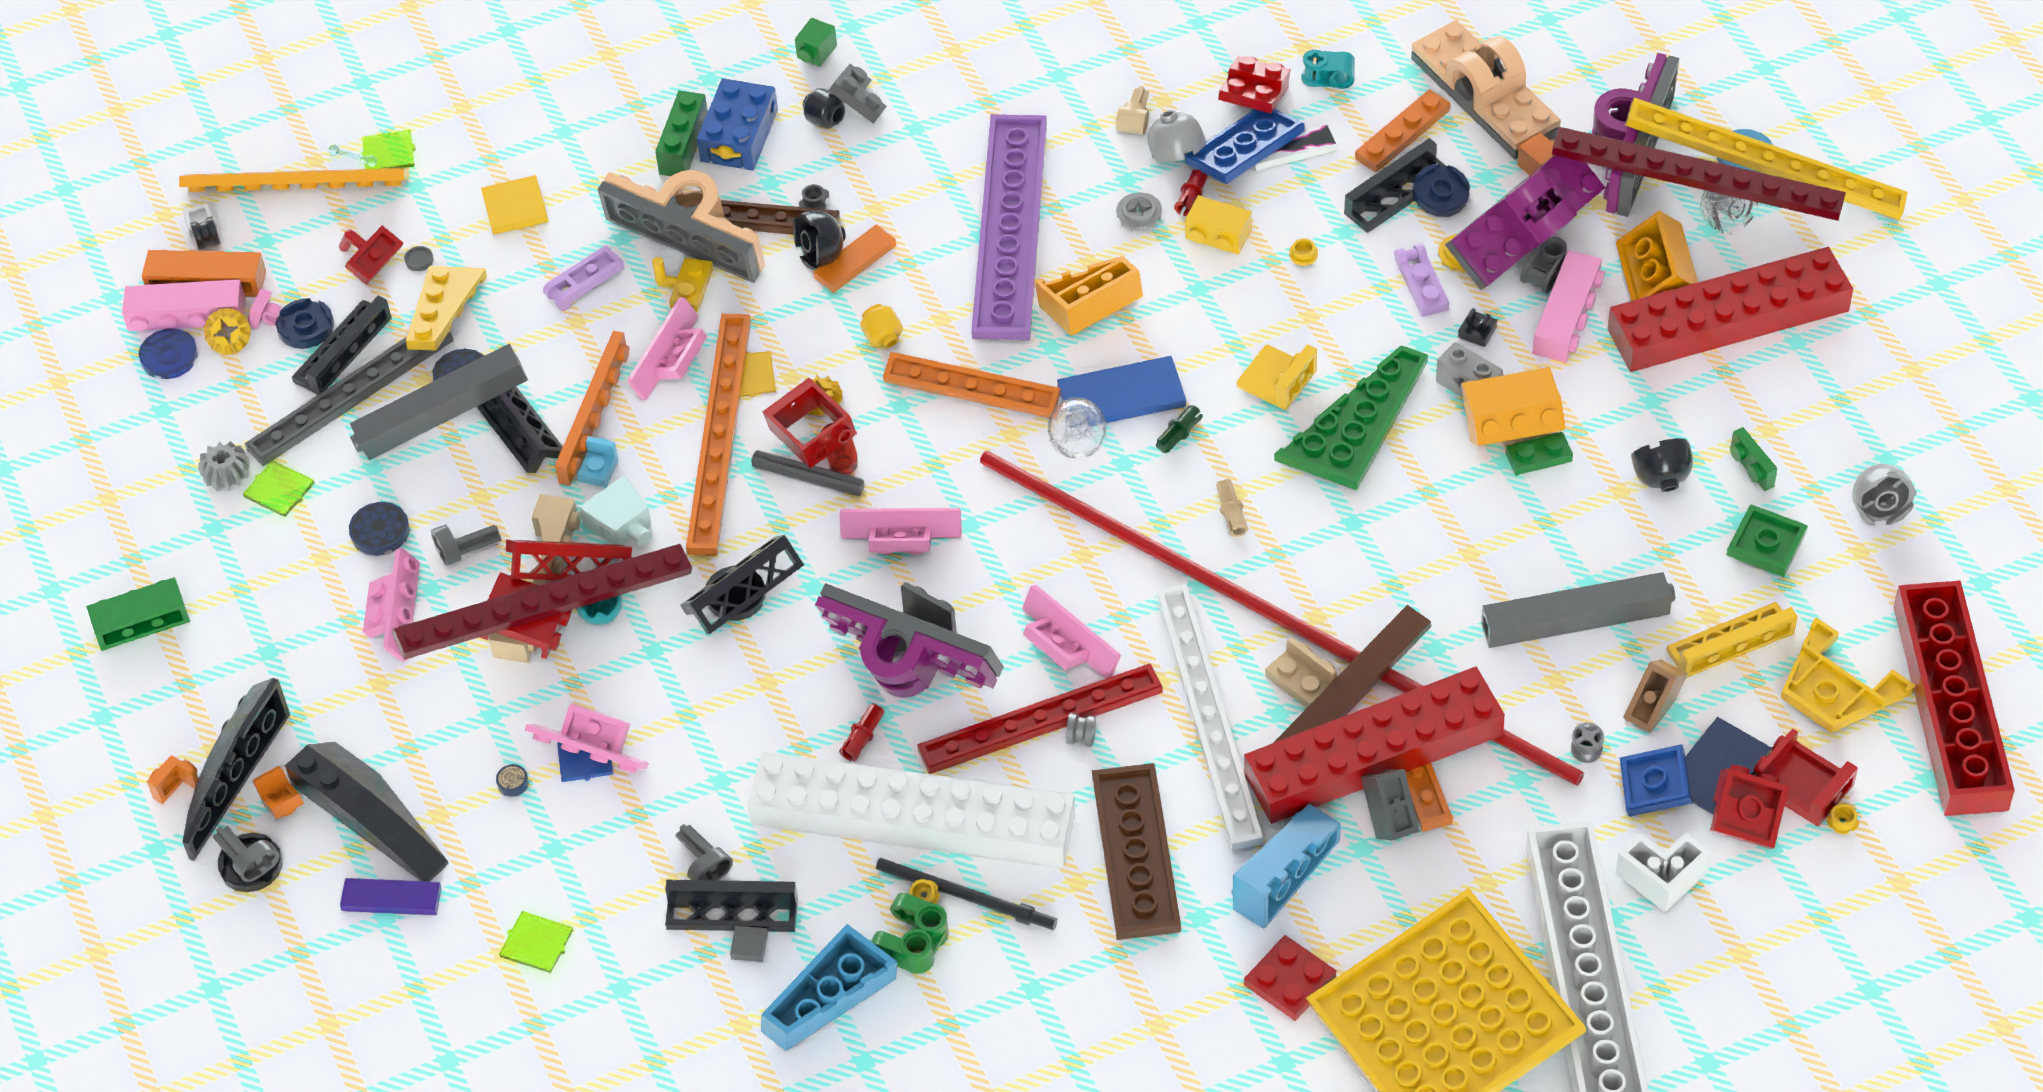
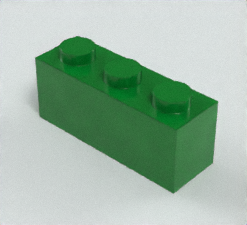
[655,90,708,176]
[86,577,190,651]

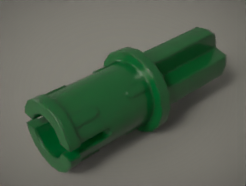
[1155,405,1203,453]

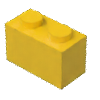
[1185,195,1252,255]

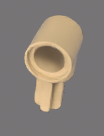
[1116,86,1150,135]

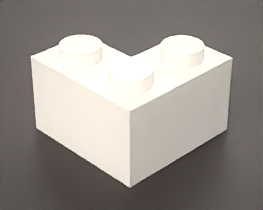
[1615,833,1711,912]

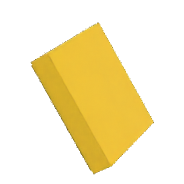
[481,175,549,235]

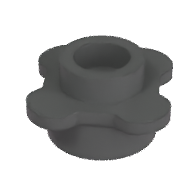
[799,184,830,209]

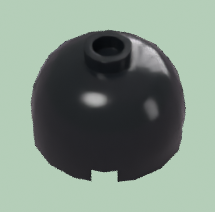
[793,210,846,270]
[1631,438,1693,492]

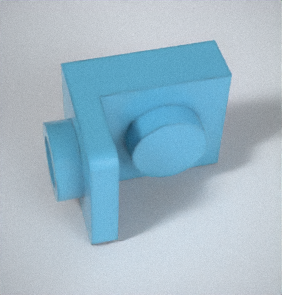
[577,436,619,488]

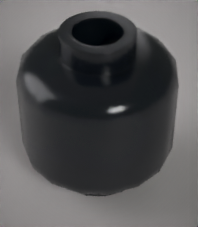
[803,88,845,129]

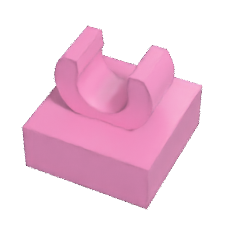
[248,288,282,329]

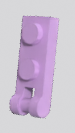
[1394,243,1450,317]
[543,245,625,311]

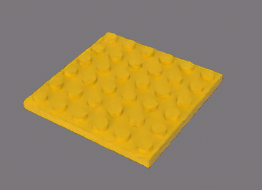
[1306,888,1586,1092]

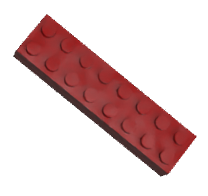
[1607,246,1854,373]
[1893,580,2015,816]
[1244,666,1505,824]

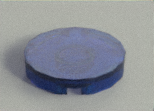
[138,328,198,379]

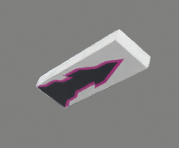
[1254,124,1337,171]

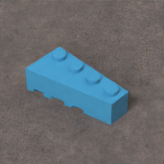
[1231,804,1341,929]
[761,924,898,1051]

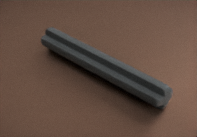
[751,450,865,496]

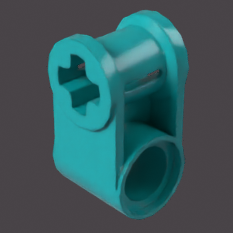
[1301,49,1355,89]

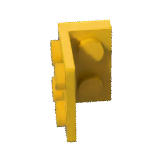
[1236,344,1317,411]

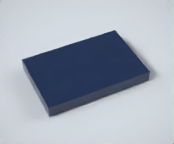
[1686,716,1772,815]

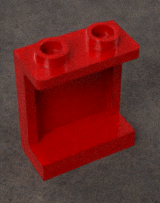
[479,572,572,660]
[1753,728,1858,827]

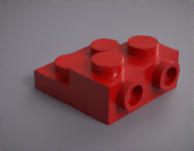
[1218,56,1291,113]
[1710,765,1789,849]

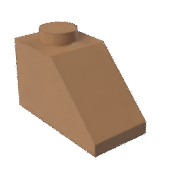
[1623,659,1688,733]

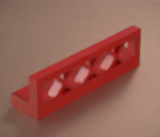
[505,539,632,580]

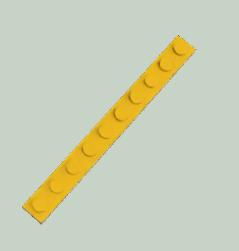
[1625,98,1908,220]

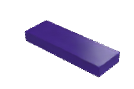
[340,878,442,916]

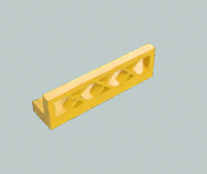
[1666,602,1798,678]

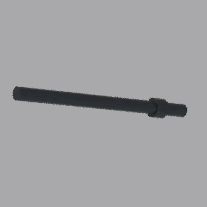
[876,857,1058,931]

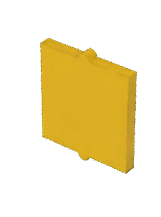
[740,351,776,397]

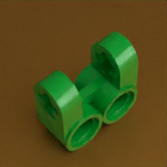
[871,893,949,974]

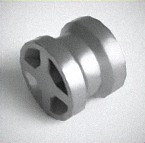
[1066,713,1096,747]
[1571,722,1604,763]

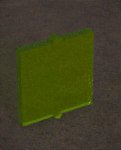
[361,129,416,169]
[243,460,315,517]
[499,911,574,974]

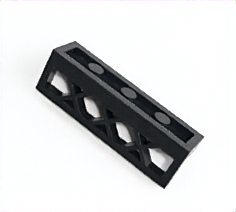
[1344,138,1447,233]
[292,295,392,395]
[477,387,563,473]
[680,535,804,634]
[665,879,798,932]

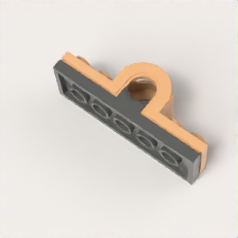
[1411,20,1561,160]
[597,170,765,283]

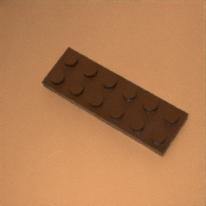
[1091,763,1181,940]

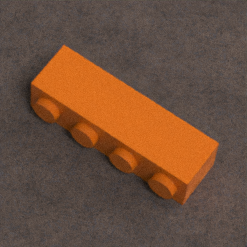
[142,249,266,297]

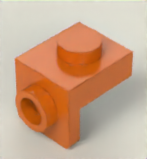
[146,755,199,804]
[253,766,304,819]

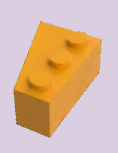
[1035,256,1143,336]

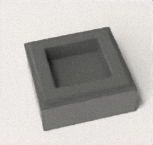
[730,926,768,962]

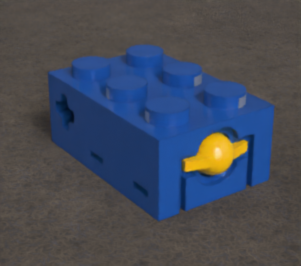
[697,78,778,171]

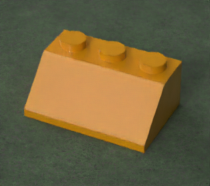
[1616,210,1698,301]
[1461,367,1566,446]

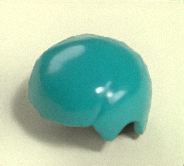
[576,595,622,625]

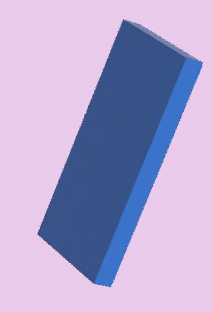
[1185,108,1305,184]
[1057,355,1187,431]

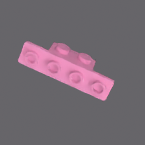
[628,297,708,400]
[839,508,962,555]
[363,548,420,662]
[1022,585,1121,679]
[525,704,649,773]

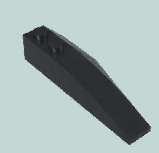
[182,678,290,861]
[285,741,449,882]

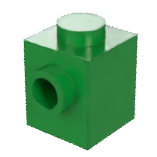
[794,17,837,67]

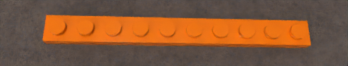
[686,313,751,556]

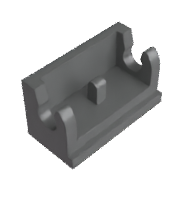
[1361,769,1420,841]

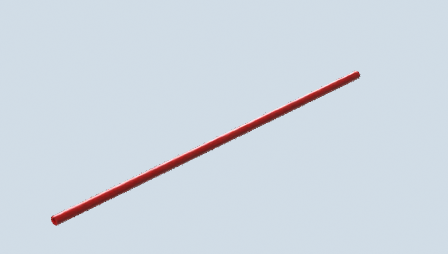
[980,450,1585,786]

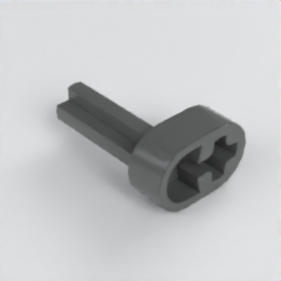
[431,524,501,566]
[675,824,733,880]
[213,826,280,882]

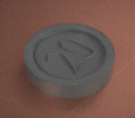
[404,246,434,271]

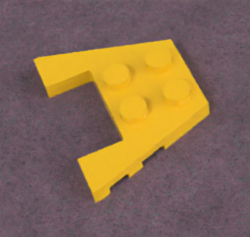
[1781,617,1916,733]

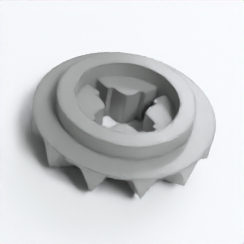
[1116,192,1162,231]

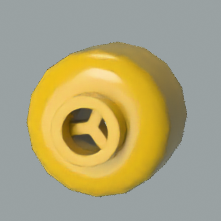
[860,304,903,349]

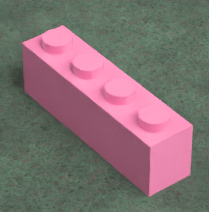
[1532,250,1605,363]
[122,279,246,331]

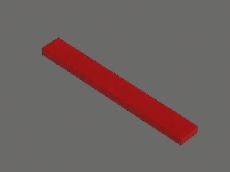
[917,663,1163,774]

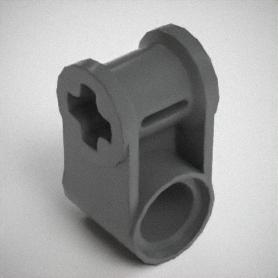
[1520,237,1567,294]

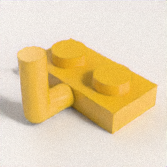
[652,257,714,312]

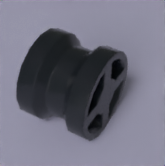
[190,217,221,250]

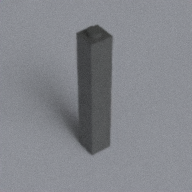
[350,343,529,460]
[1481,572,1676,648]

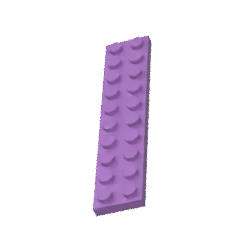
[971,114,1047,340]

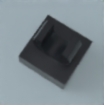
[1458,308,1498,347]

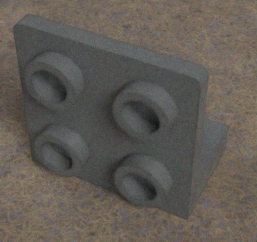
[901,582,957,633]

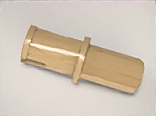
[1216,479,1249,537]

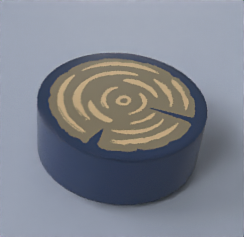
[496,764,529,797]

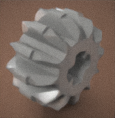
[198,441,250,491]

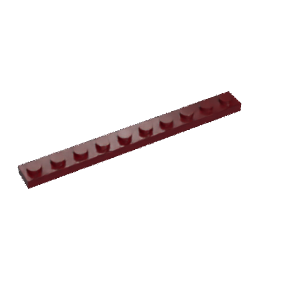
[1552,126,1846,221]
[393,543,692,660]

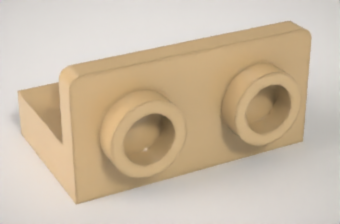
[1265,637,1337,708]

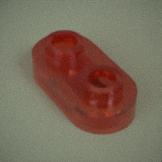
[821,422,858,475]

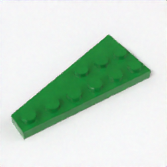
[1274,345,1428,490]

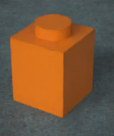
[1517,133,1554,175]

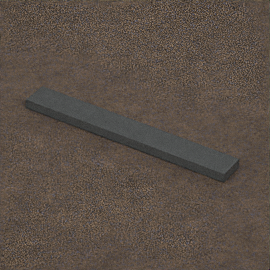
[244,332,454,467]

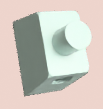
[579,476,652,546]

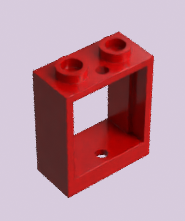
[762,378,857,468]

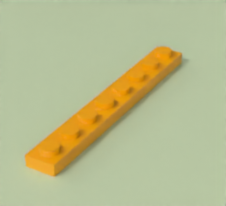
[179,167,409,192]

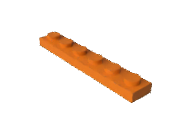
[555,331,630,486]
[883,352,1061,419]

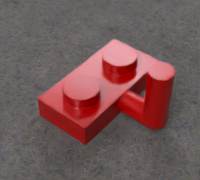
[338,225,404,285]

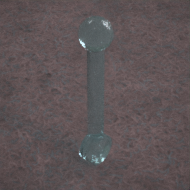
[328,144,377,166]

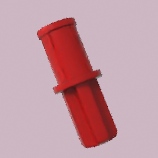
[1174,169,1208,216]
[839,703,884,762]

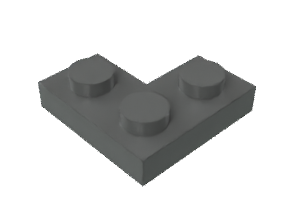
[828,63,887,124]

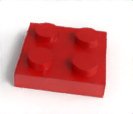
[1244,935,1337,1021]

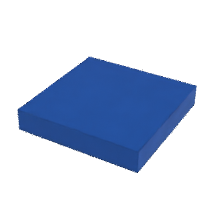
[1619,744,1692,817]

